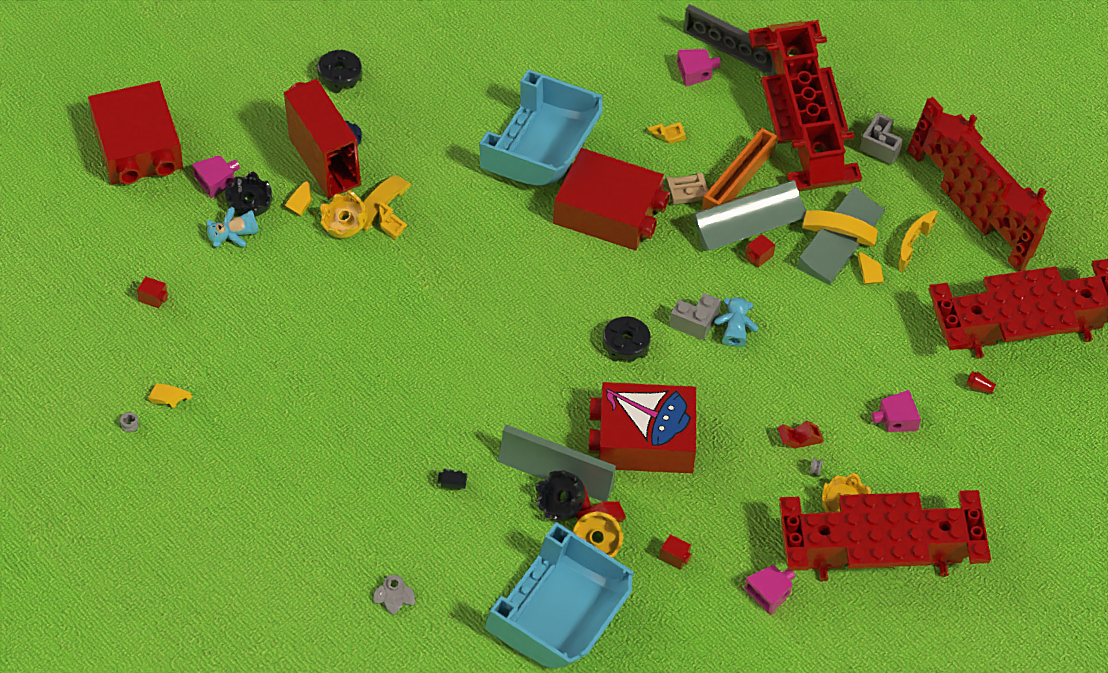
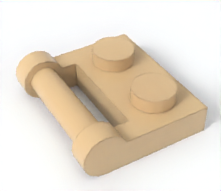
[666,172,708,205]

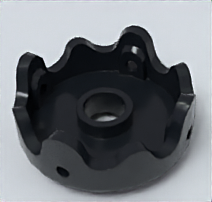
[317,49,362,93]
[225,172,272,217]
[602,316,651,362]
[536,470,585,521]

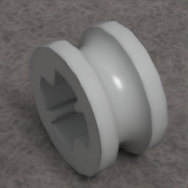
[120,412,139,432]
[810,457,823,476]

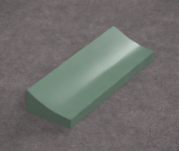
[693,180,806,251]
[797,186,885,285]
[497,425,616,501]

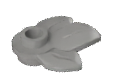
[374,575,415,615]

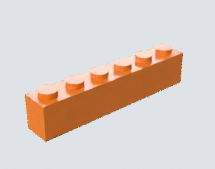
[702,128,777,210]

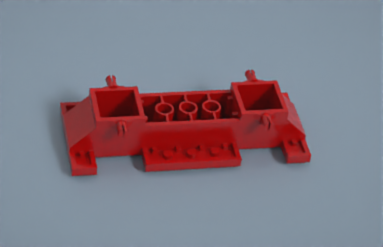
[748,20,862,191]
[907,97,1052,272]
[928,259,1108,359]
[779,490,991,581]

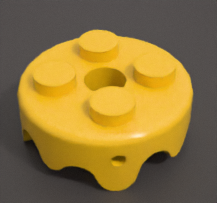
[320,191,368,238]
[821,473,871,513]
[573,512,623,558]

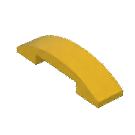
[362,175,411,231]
[802,210,878,247]
[899,210,938,273]

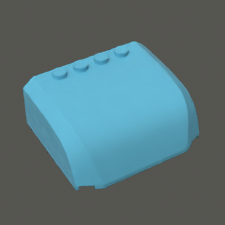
[479,70,603,186]
[484,522,633,668]

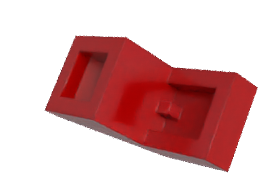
[777,420,824,449]
[576,501,626,532]

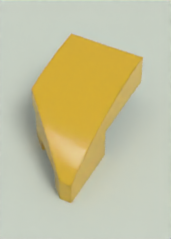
[648,122,686,144]
[285,181,313,216]
[378,201,407,240]
[858,252,884,285]
[148,383,192,408]

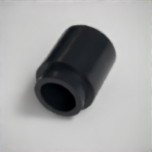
[438,468,467,490]

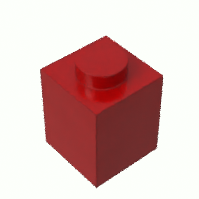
[745,234,775,268]
[137,276,169,309]
[659,534,692,570]

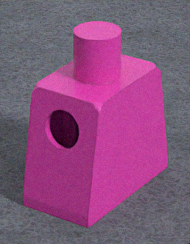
[677,49,721,86]
[192,155,240,199]
[871,390,921,432]
[744,565,795,615]

